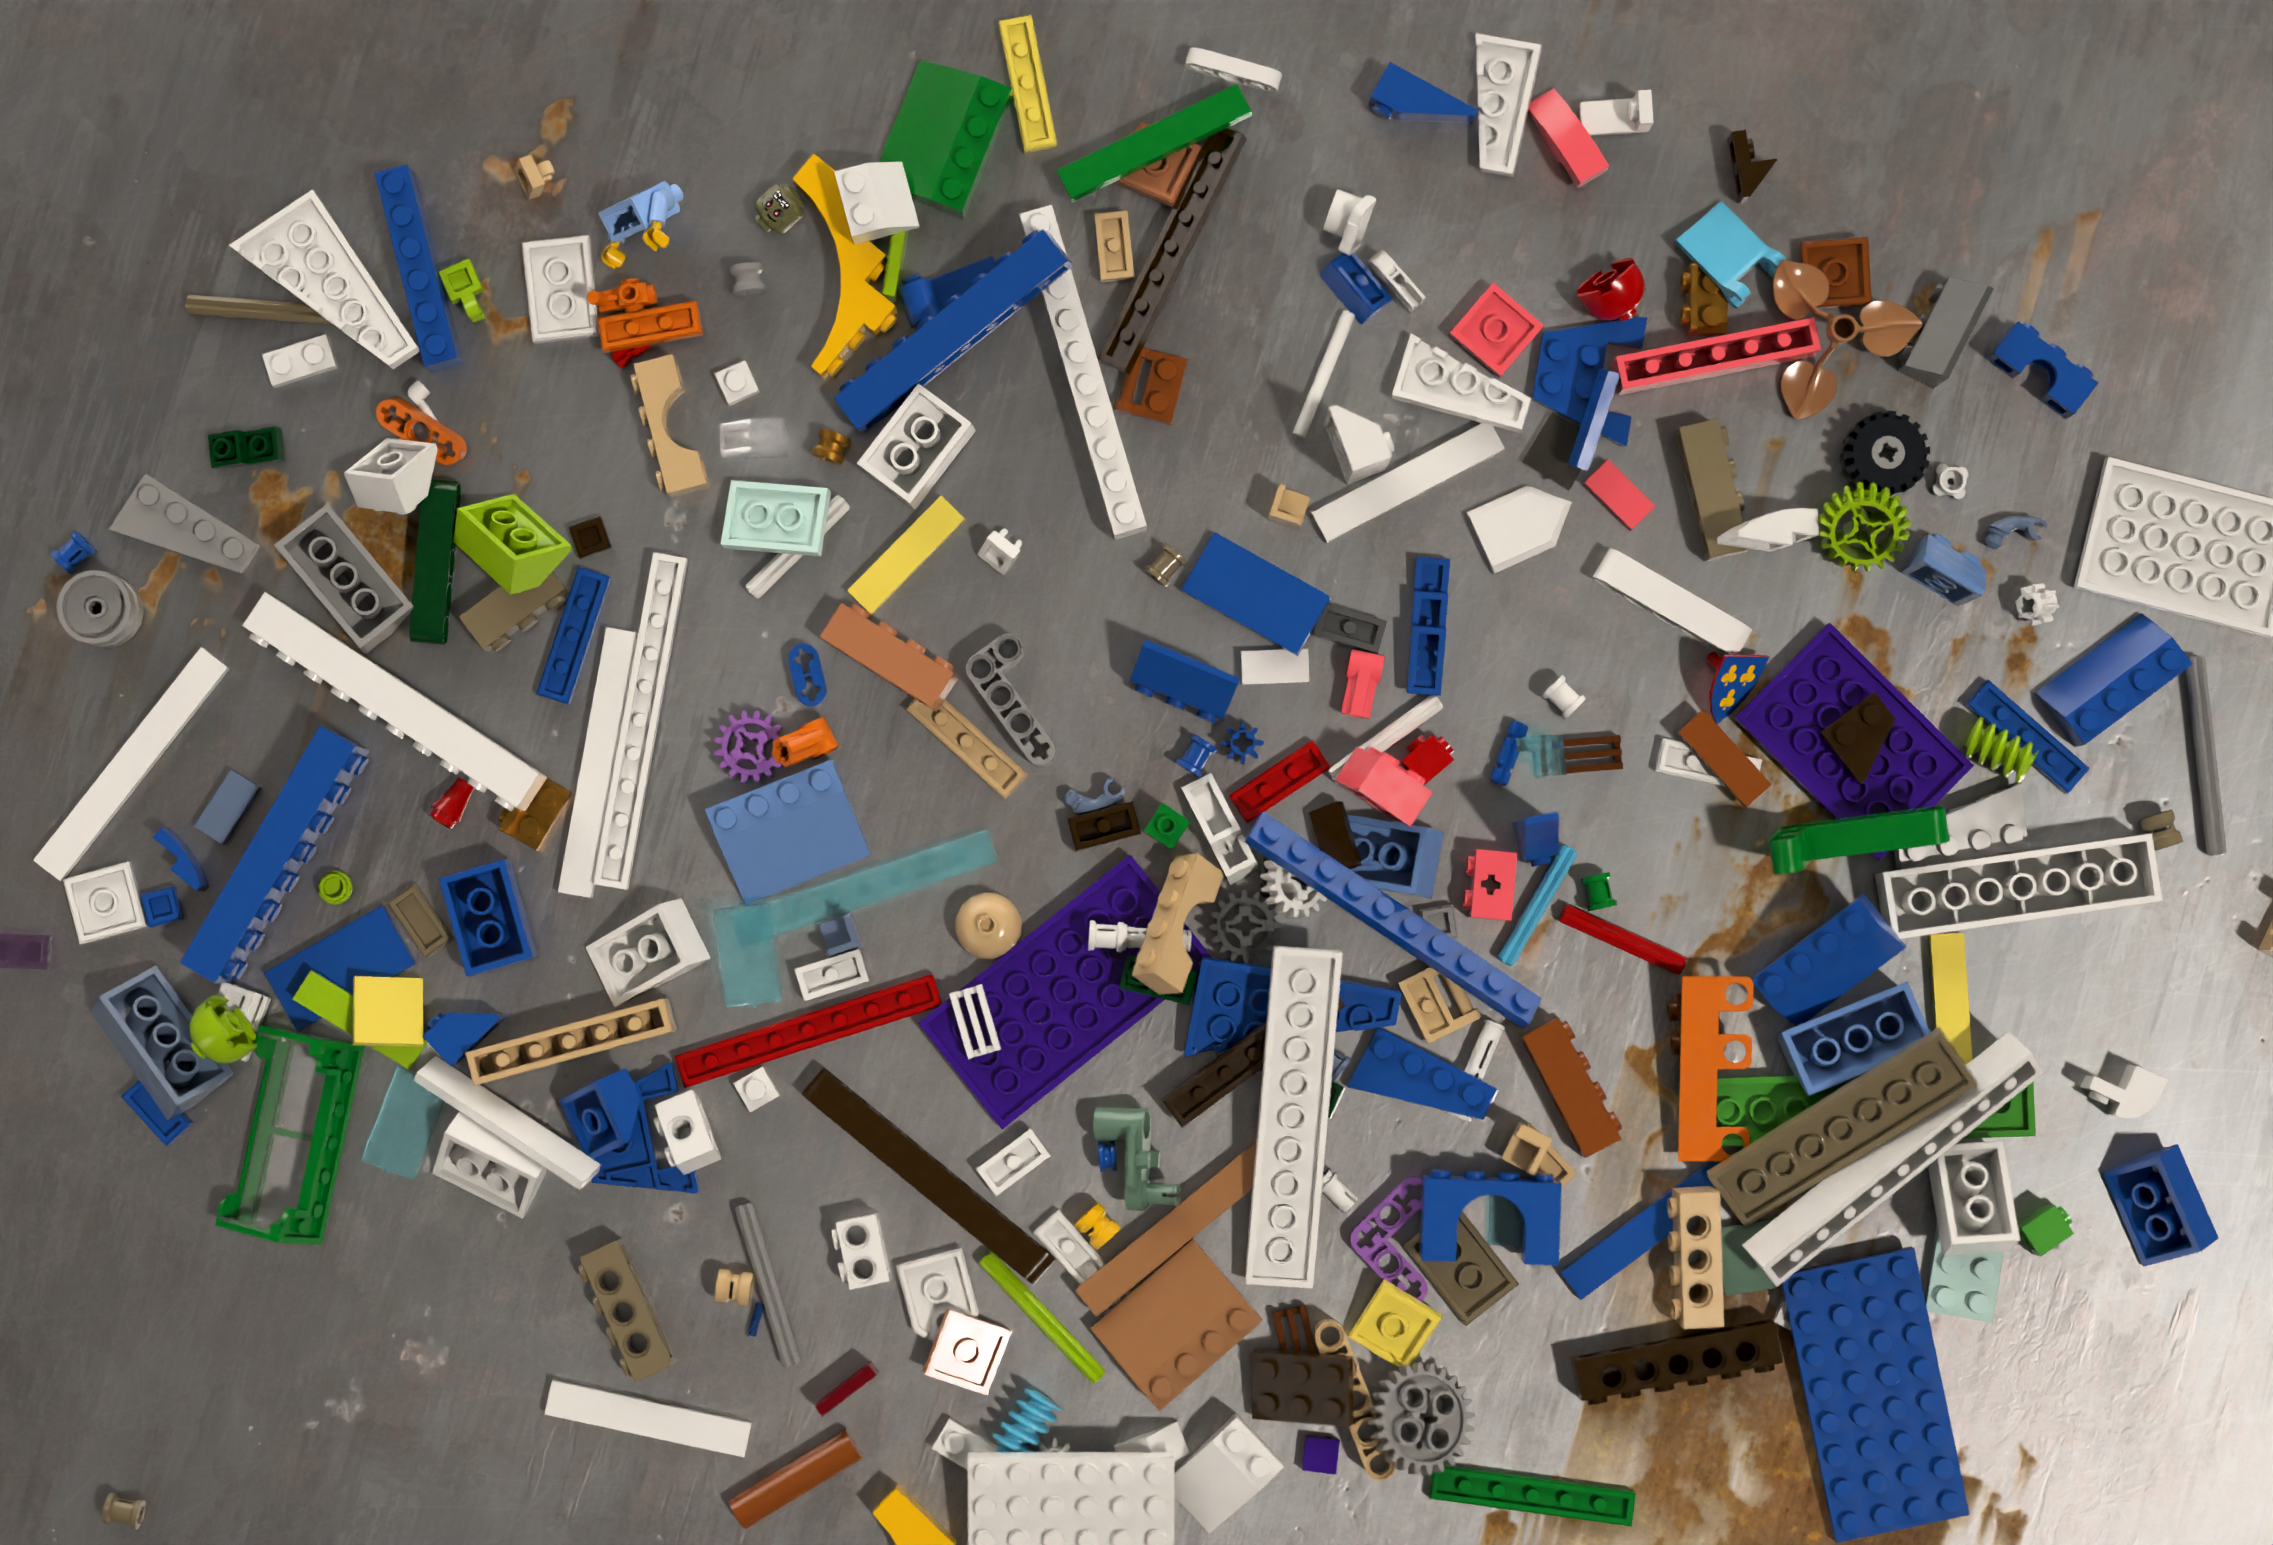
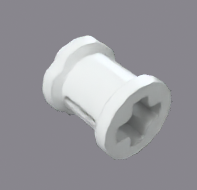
[1541,674,1586,719]

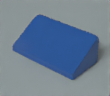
[1320,252,1393,324]

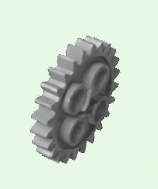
[1368,1362,1475,1475]

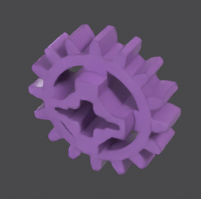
[714,710,783,783]

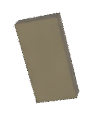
[387,883,455,958]

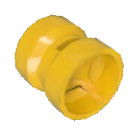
[1074,1202,1121,1250]

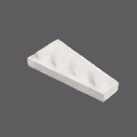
[1476,33,1542,177]

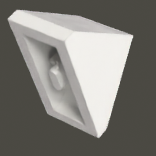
[1114,1421,1190,1461]

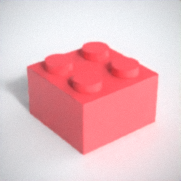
[1335,747,1433,826]

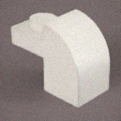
[2080,1065,2167,1118]

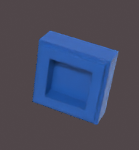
[141,886,185,928]

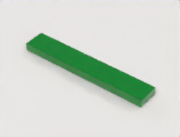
[1056,84,1252,202]
[1428,1465,1636,1527]

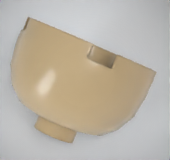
[955,892,1022,959]

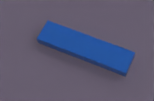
[536,567,611,705]
[1964,679,2090,794]

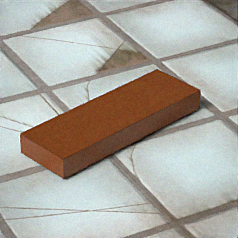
[1677,709,1772,808]

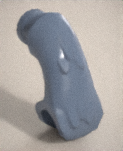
[1985,515,2047,549]
[1063,778,1125,815]

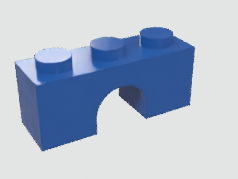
[1986,321,2098,419]

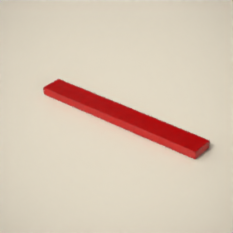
[674,974,943,1088]

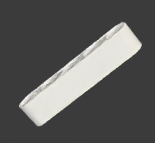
[1592,548,1752,655]

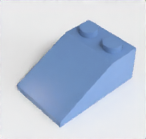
[1901,534,1986,606]
[1347,814,1444,899]

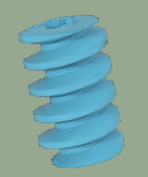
[993,1388,1063,1452]

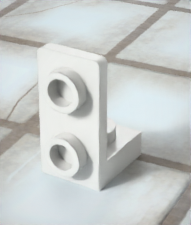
[1579,90,1654,136]

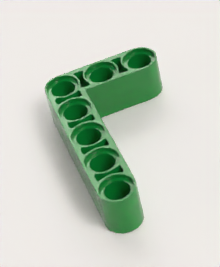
[1768,806,1950,875]

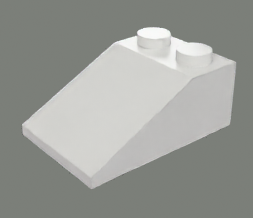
[586,898,711,1008]
[1174,1412,1284,1534]

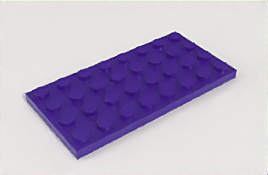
[918,855,1212,1130]

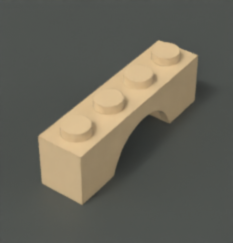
[630,354,710,498]
[1132,853,1224,994]

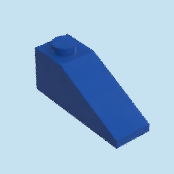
[1368,62,1478,124]
[1513,811,1559,867]

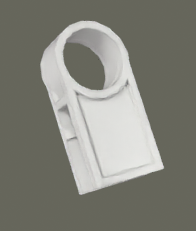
[1368,249,1426,313]

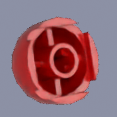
[1577,258,1645,322]

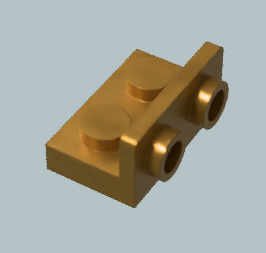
[1680,263,1728,336]
[498,779,572,851]

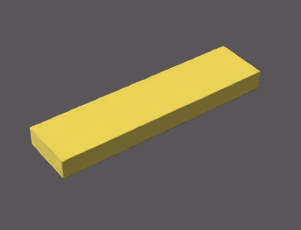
[999,15,1057,153]
[847,496,965,615]
[1928,933,1973,1065]

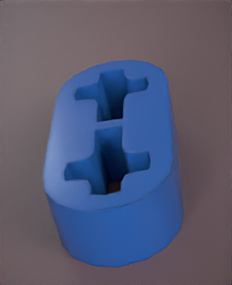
[788,644,827,707]

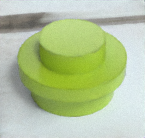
[318,871,353,905]

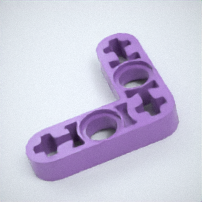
[1349,1176,1428,1301]

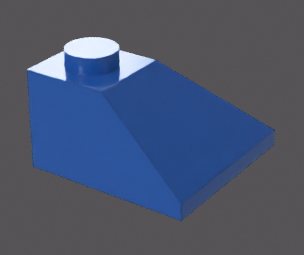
[559,1068,640,1159]

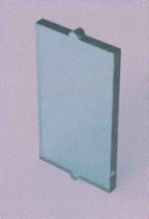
[713,903,782,1008]
[361,1067,445,1180]

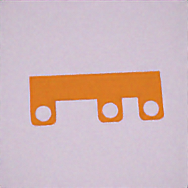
[1678,976,1754,1162]

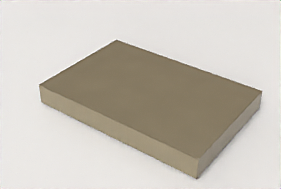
[1402,1211,1519,1326]

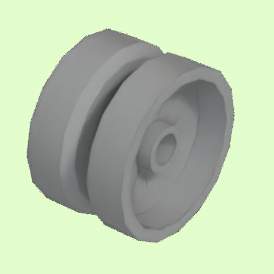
[56,570,144,648]

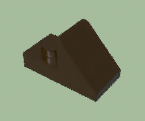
[1727,130,1777,204]

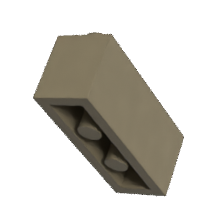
[459,571,569,652]

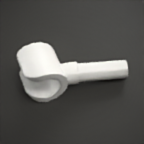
[408,381,437,420]

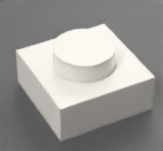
[715,360,760,406]
[733,1066,780,1112]

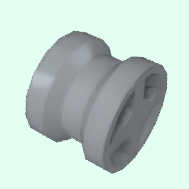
[729,262,766,296]

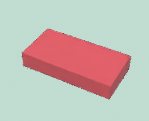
[1583,459,1655,531]

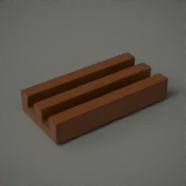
[1552,735,1623,775]
[1272,1305,1316,1353]

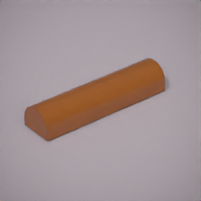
[729,1428,864,1530]

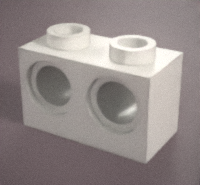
[832,1212,892,1290]

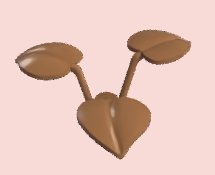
[1773,260,1923,419]

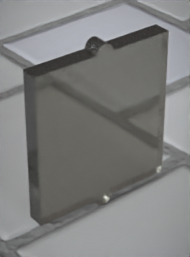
[1521,412,1599,491]

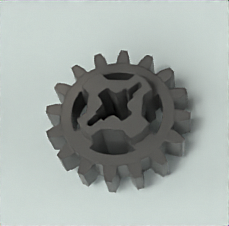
[1208,890,1282,963]

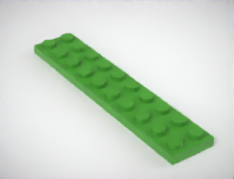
[1716,1074,2036,1146]

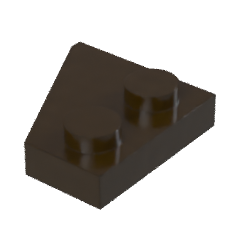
[1819,692,1895,785]

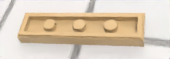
[906,699,1028,799]

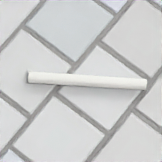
[1293,310,1355,438]

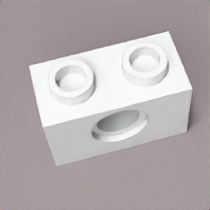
[654,1090,722,1175]

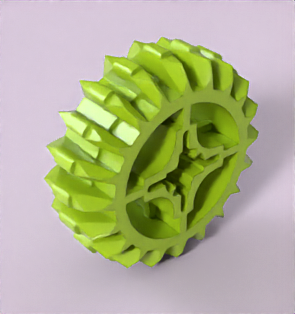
[1818,482,1911,572]

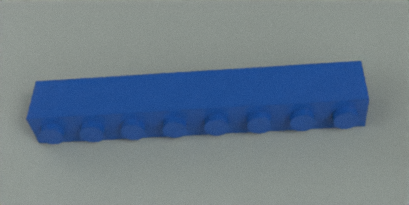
[834,229,1074,433]

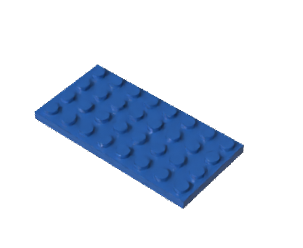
[1781,1246,1970,1543]

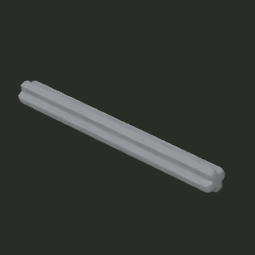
[2186,656,2227,856]

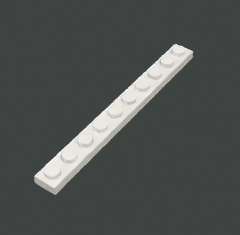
[593,552,688,890]

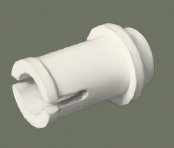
[1322,1170,1358,1213]

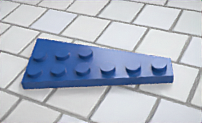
[1183,956,1402,1057]

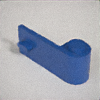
[898,256,997,328]

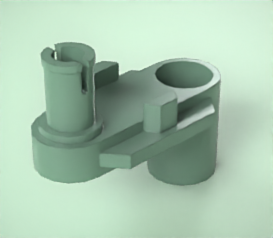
[1093,1107,1181,1211]

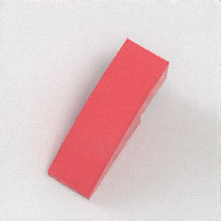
[1528,88,1609,189]

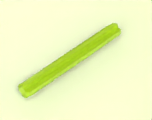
[979,1251,1105,1384]

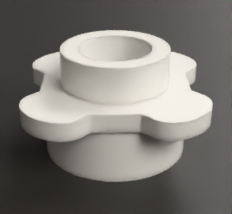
[1932,464,1969,500]

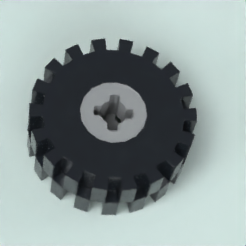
[1840,411,1931,497]

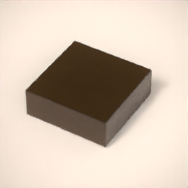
[569,516,613,560]

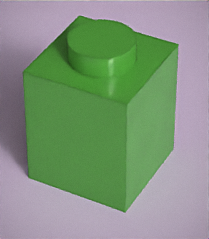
[2017,1203,2074,1257]

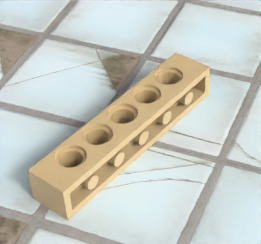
[465,998,677,1086]

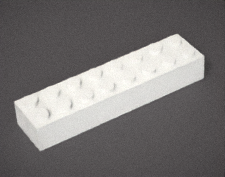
[1875,833,2163,939]

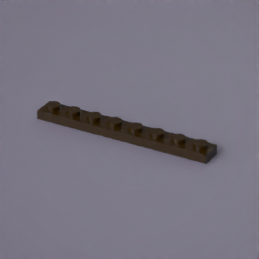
[1097,128,1247,374]

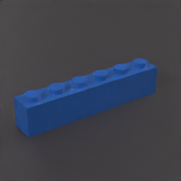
[375,164,464,373]

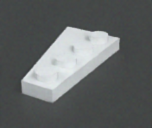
[1392,333,1531,433]

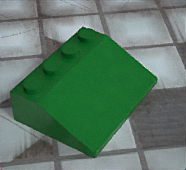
[879,60,1013,220]

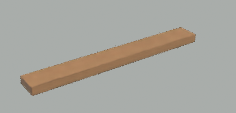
[1074,1141,1256,1317]

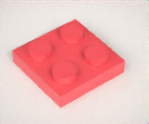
[1449,282,1544,378]

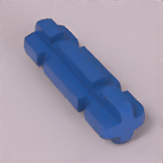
[1490,721,1528,786]

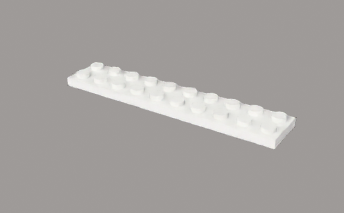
[1244,946,1343,1289]

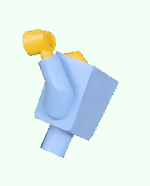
[598,181,683,269]

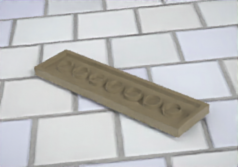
[1706,1027,1978,1227]

